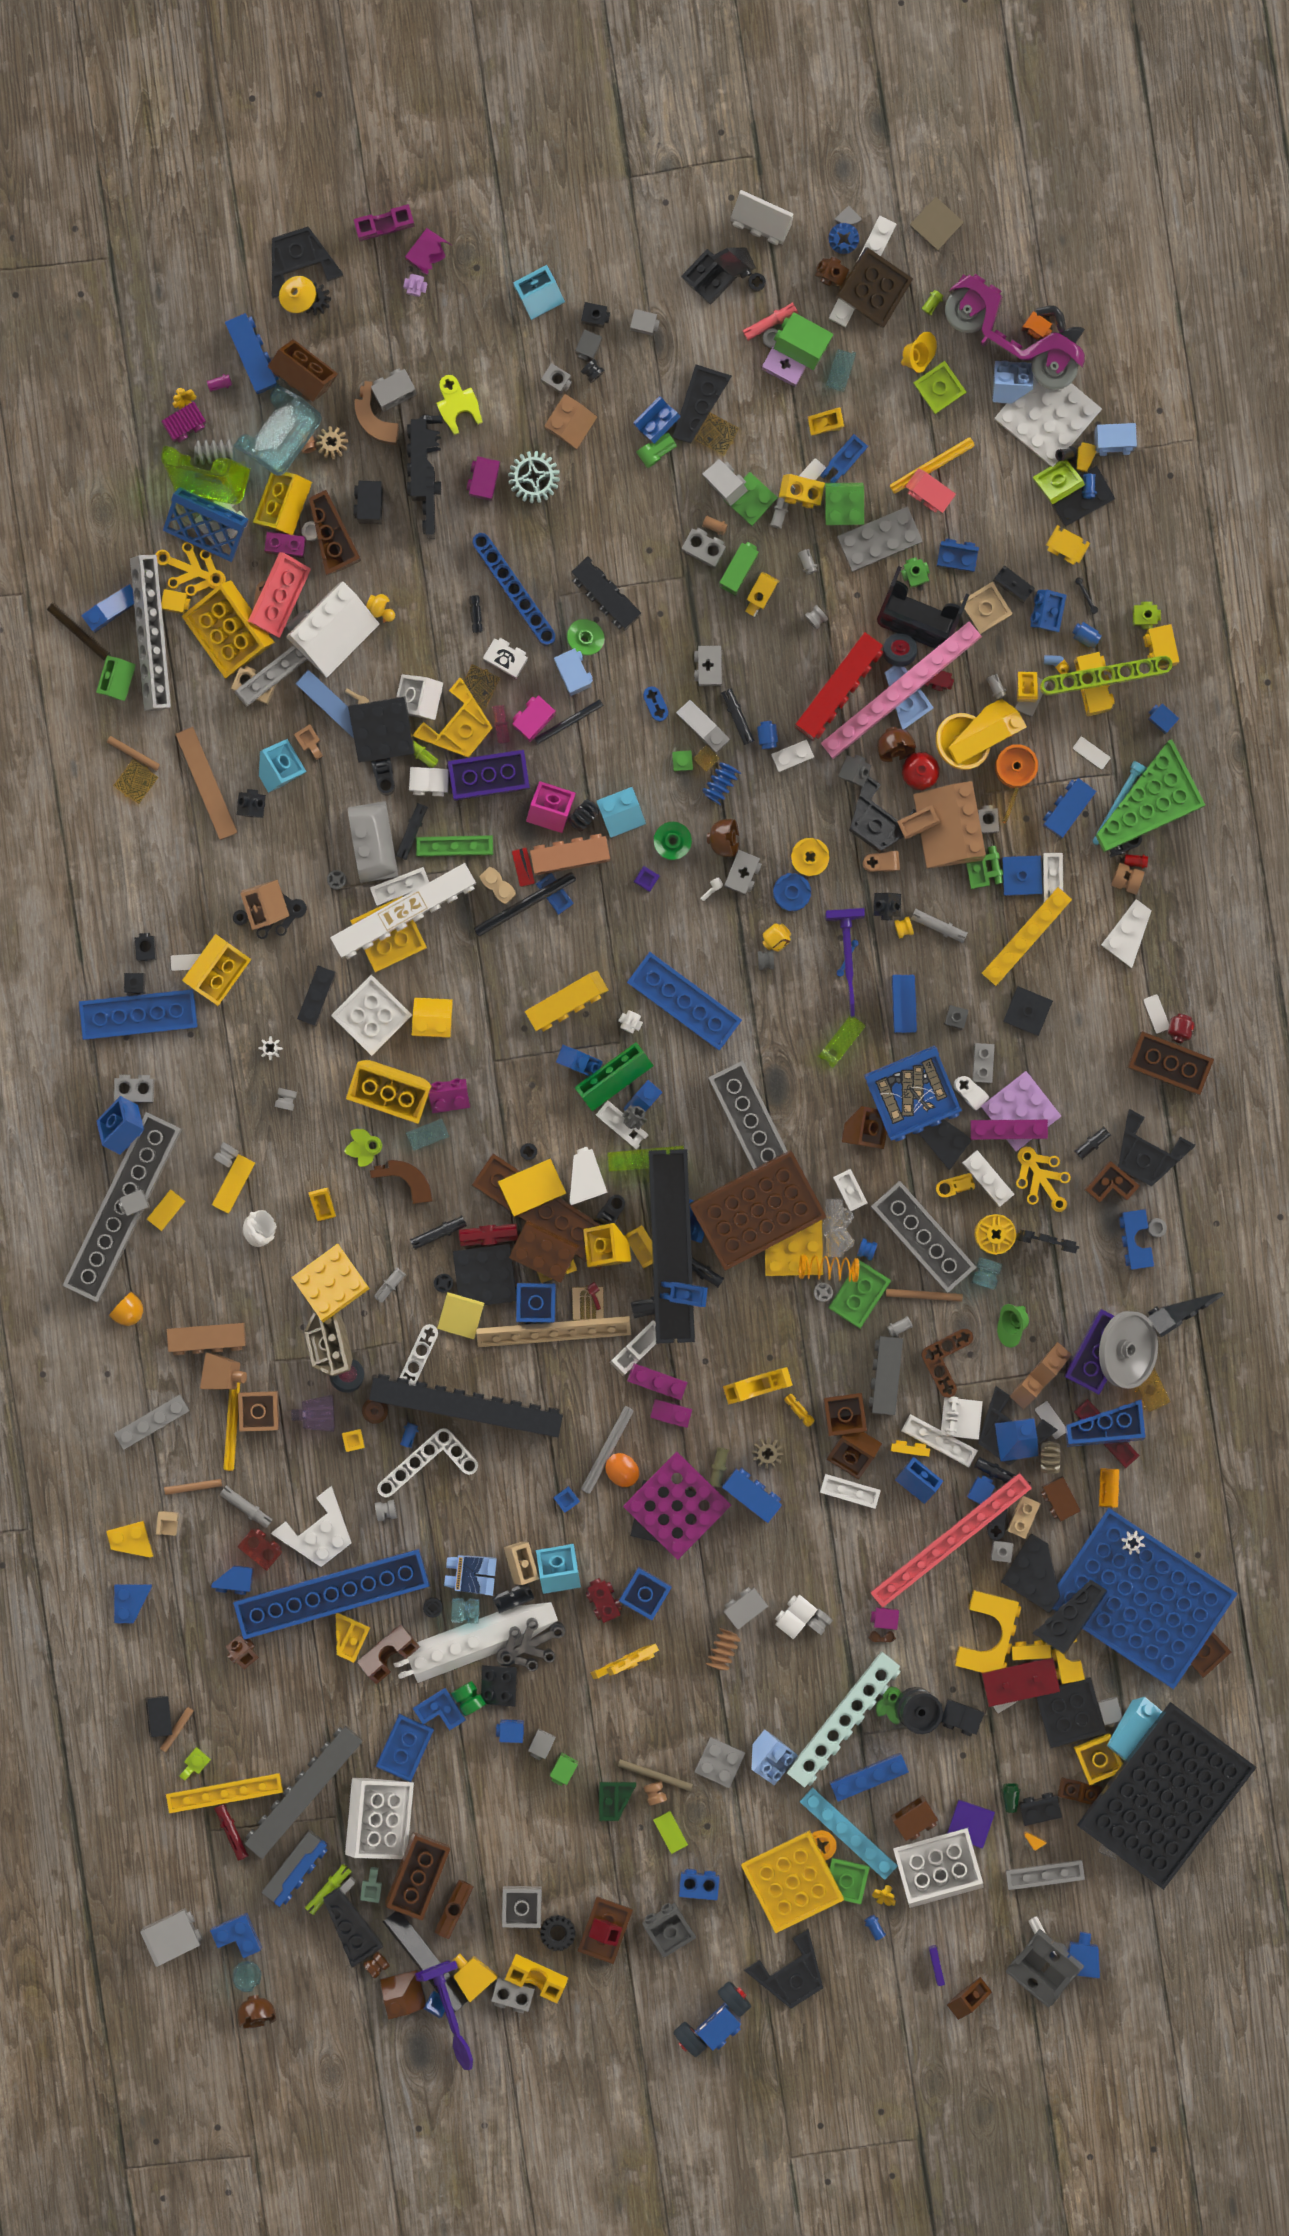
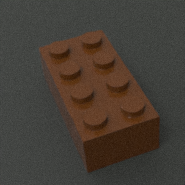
[1127,1031,1214,1095]
[385,1832,450,1920]

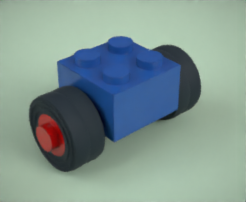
[673,1981,751,2057]

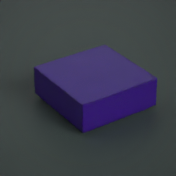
[634,866,660,892]

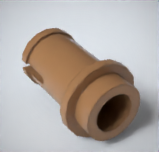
[702,515,728,535]

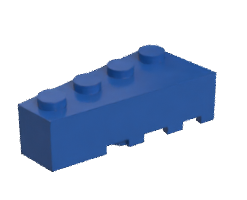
[1065,1399,1145,1447]

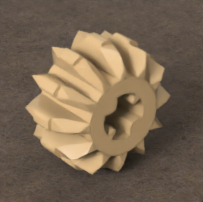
[316,426,348,459]

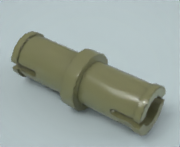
[710,1447,729,1487]

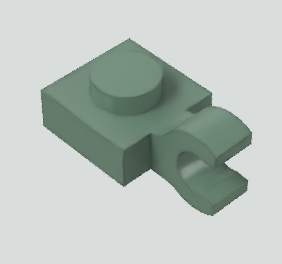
[360,1867,382,1903]

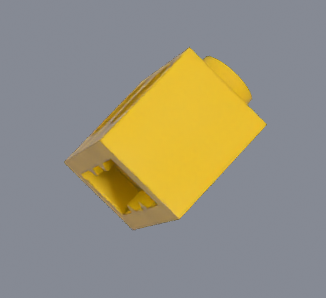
[779,474,825,509]

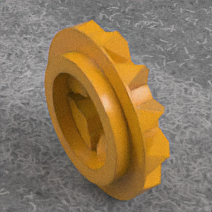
[812,1830,836,1861]

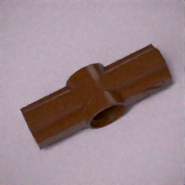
[434,1879,474,1939]

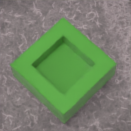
[672,750,693,772]

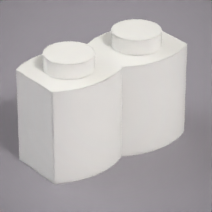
[409,767,449,797]
[775,1595,818,1639]

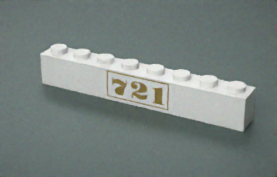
[330,863,476,959]

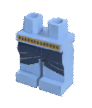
[444,1555,497,1596]

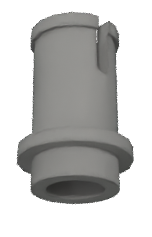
[798,549,817,575]
[986,674,1007,700]
[887,1316,913,1337]

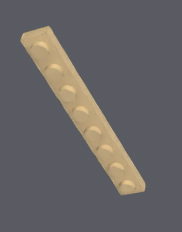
[476,1316,631,1347]

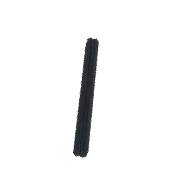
[474,872,576,936]

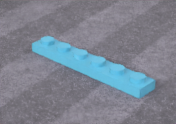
[800,1787,898,1880]

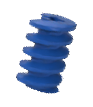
[702,762,741,806]

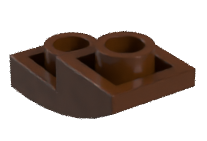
[1057,1777,1102,1805]

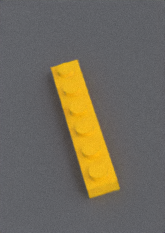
[982,887,1072,986]
[166,1773,283,1813]

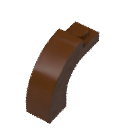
[370,1160,433,1204]

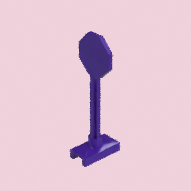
[826,908,865,1018]
[415,1960,473,2070]

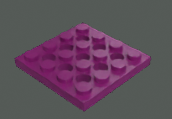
[623,1451,731,1560]

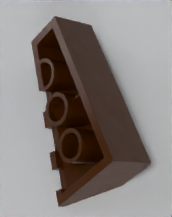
[309,490,361,576]

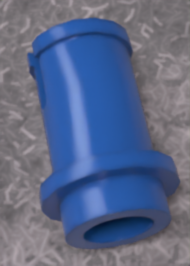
[1082,474,1097,499]
[400,1422,419,1448]
[864,1915,886,1941]

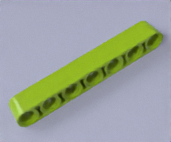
[1040,656,1172,695]

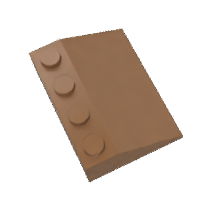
[913,781,986,869]

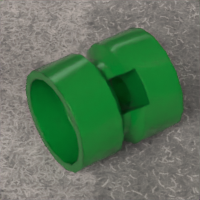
[451,1681,486,1716]

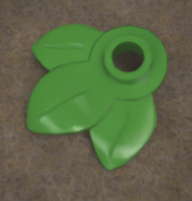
[876,1687,901,1724]

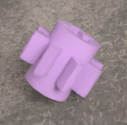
[403,274,427,297]

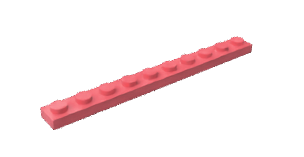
[870,1473,1032,1608]

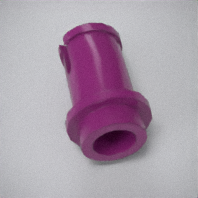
[207,374,232,392]

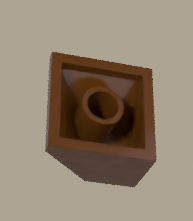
[842,1106,887,1149]
[380,1970,426,2019]

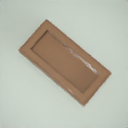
[897,805,940,839]

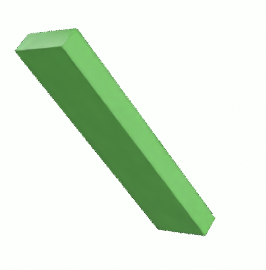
[416,835,493,857]

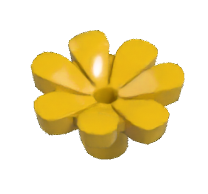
[173,388,196,409]
[872,1885,896,1906]

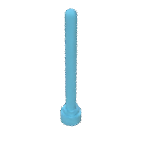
[1093,761,1147,845]

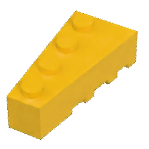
[525,971,609,1032]

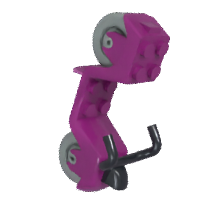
[945,274,1085,390]

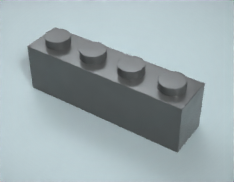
[868,1336,903,1415]

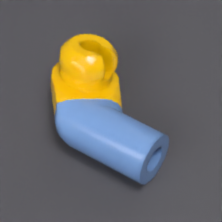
[1044,655,1070,674]

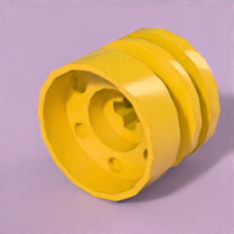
[974,1214,1016,1255]

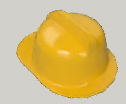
[901,331,937,373]

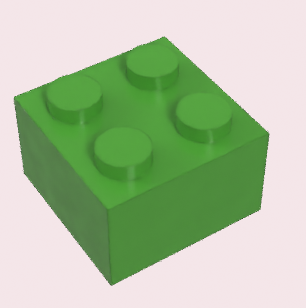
[825,483,864,525]

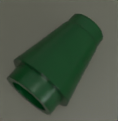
[1001,1783,1021,1813]

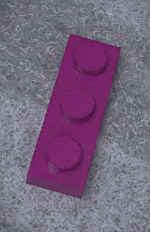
[627,1363,688,1400]

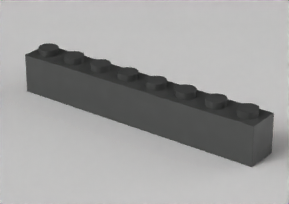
[245,1726,363,1859]

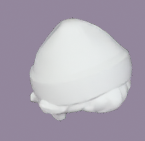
[243,1210,277,1247]

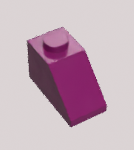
[650,1399,692,1428]

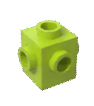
[1132,602,1161,630]

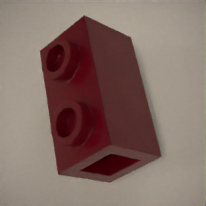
[586,1578,623,1623]

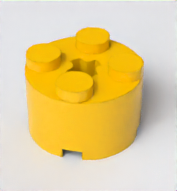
[1046,525,1090,565]

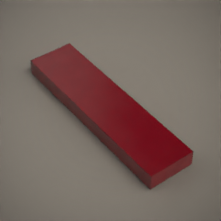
[1074,1399,1140,1468]

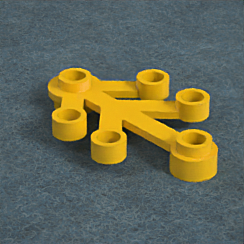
[155,542,226,596]
[1016,1147,1071,1212]

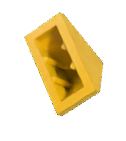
[1017,672,1038,702]
[308,1188,336,1221]

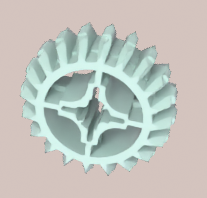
[508,451,560,503]

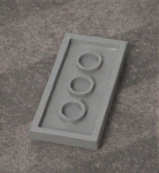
[837,506,923,572]

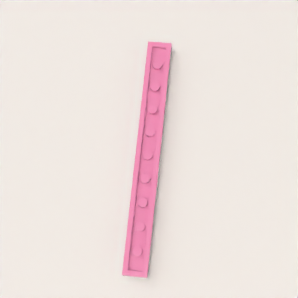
[821,621,982,759]

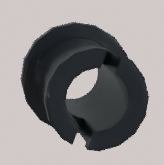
[1055,446,1078,461]

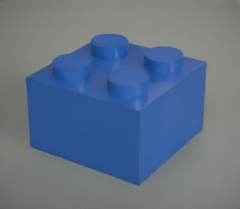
[96,1096,144,1155]
[516,1283,556,1322]
[619,1566,672,1620]

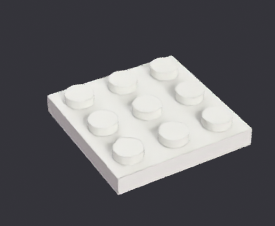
[331,975,412,1056]

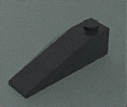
[1147,1292,1224,1337]

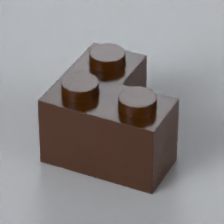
[1084,1161,1140,1203]

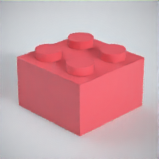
[905,468,956,513]

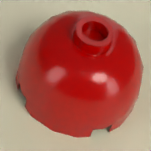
[902,752,940,791]

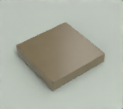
[910,197,964,251]

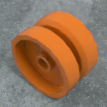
[995,744,1038,788]

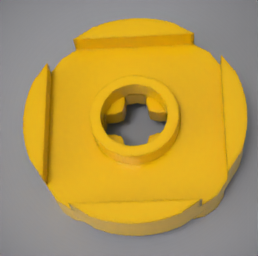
[791,838,829,877]

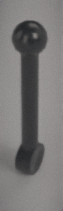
[1075,577,1098,614]

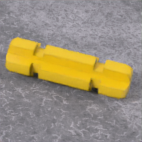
[784,1394,815,1427]

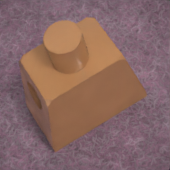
[200,1353,247,1390]

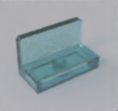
[826,349,856,392]
[406,1119,449,1151]

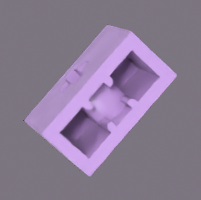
[762,347,806,387]

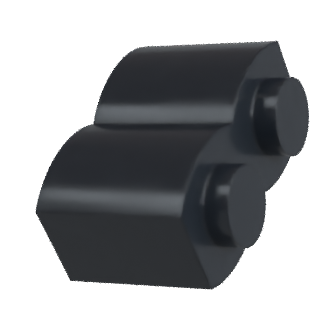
[941,1699,984,1736]

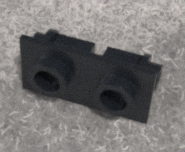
[493,1583,535,1614]

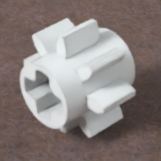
[618,1010,643,1034]
[258,1036,283,1060]
[1121,1531,1145,1555]

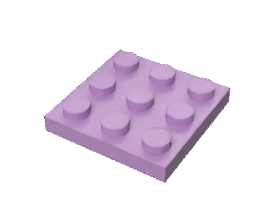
[981,1071,1061,1151]

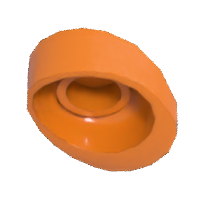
[605,1453,639,1487]

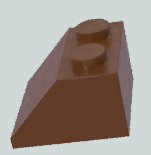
[824,1393,867,1436]
[826,1432,882,1480]

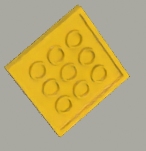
[741,1830,844,1933]

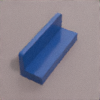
[892,975,917,1033]

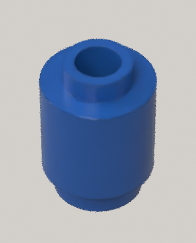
[1072,622,1102,648]
[757,721,778,750]

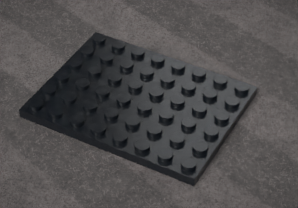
[1077,1702,1257,1890]

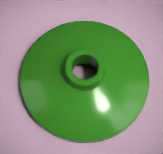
[567,619,604,655]

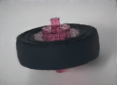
[329,1359,364,1393]

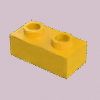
[1011,1640,1051,1660]

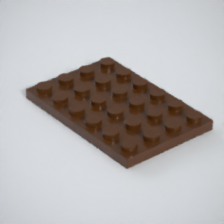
[689,1150,827,1271]

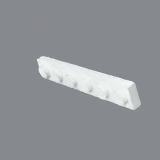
[829,215,897,328]

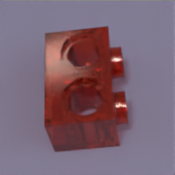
[237,1528,282,1571]

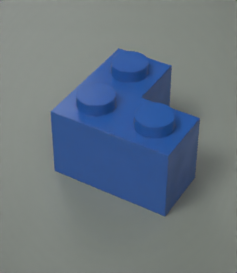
[210,1913,262,1958]

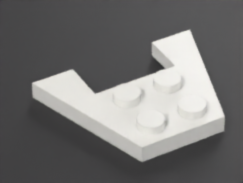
[271,1486,352,1567]

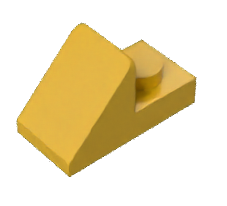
[808,408,844,435]

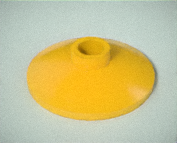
[279,276,316,313]

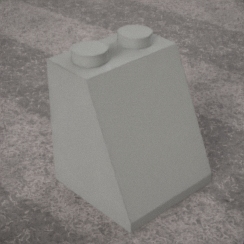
[140,1908,203,1967]

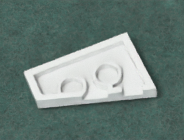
[1101,899,1151,968]

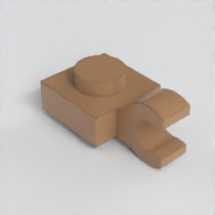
[294,724,323,760]

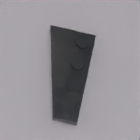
[673,364,732,444]
[1032,1580,1108,1655]
[323,1887,383,1968]

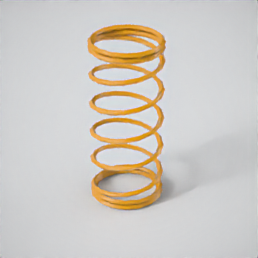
[799,1255,859,1282]

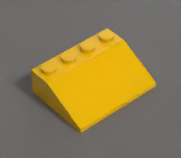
[181,580,275,679]

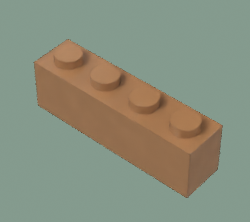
[167,1323,246,1355]

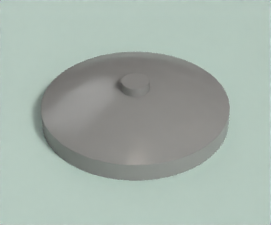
[1099,1311,1158,1389]

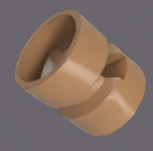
[1111,863,1145,895]

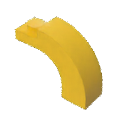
[723,1367,793,1405]

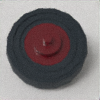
[883,634,917,667]

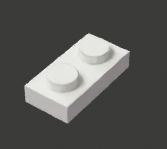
[771,739,814,772]
[833,1169,867,1212]

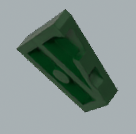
[599,1782,636,1821]

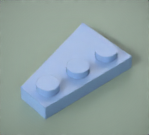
[885,666,934,729]

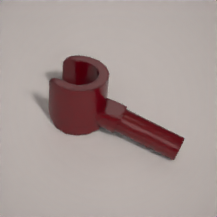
[587,1282,601,1310]

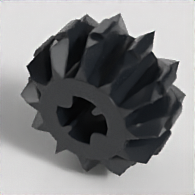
[306,282,331,316]
[568,799,599,832]

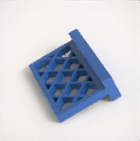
[163,487,249,562]

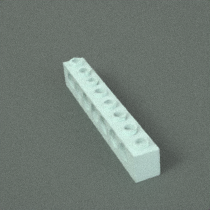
[786,1651,901,1787]

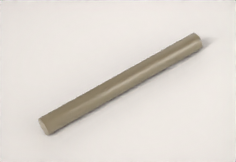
[618,1759,693,1791]

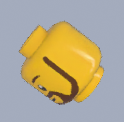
[763,923,791,952]

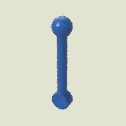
[837,940,859,977]

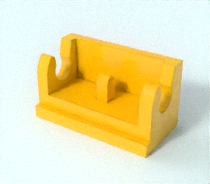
[624,1225,653,1269]

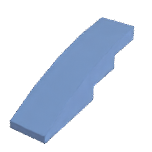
[295,670,354,738]

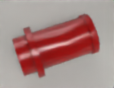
[1124,854,1148,869]

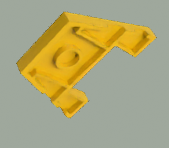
[413,678,493,758]
[590,1643,659,1679]

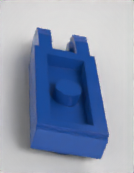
[820,434,868,483]
[660,1281,708,1307]

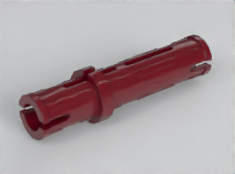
[214,1803,249,1861]

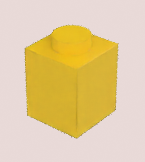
[161,589,190,614]

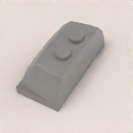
[348,801,399,883]

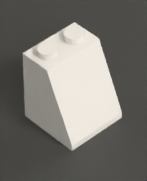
[570,1147,608,1205]

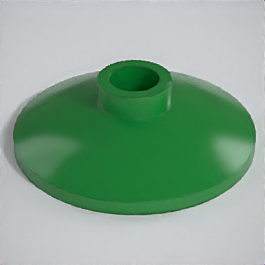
[654,821,692,860]

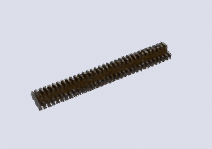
[47,602,110,661]

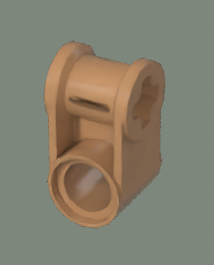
[862,851,900,872]

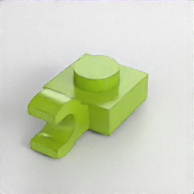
[180,1747,211,1781]

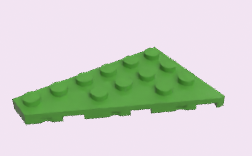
[1095,739,1205,852]

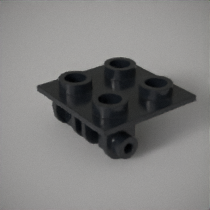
[481,1665,518,1707]

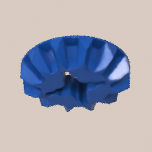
[829,223,859,254]

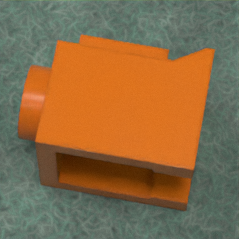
[1021,311,1052,340]

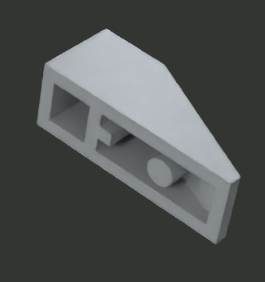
[676,700,730,754]

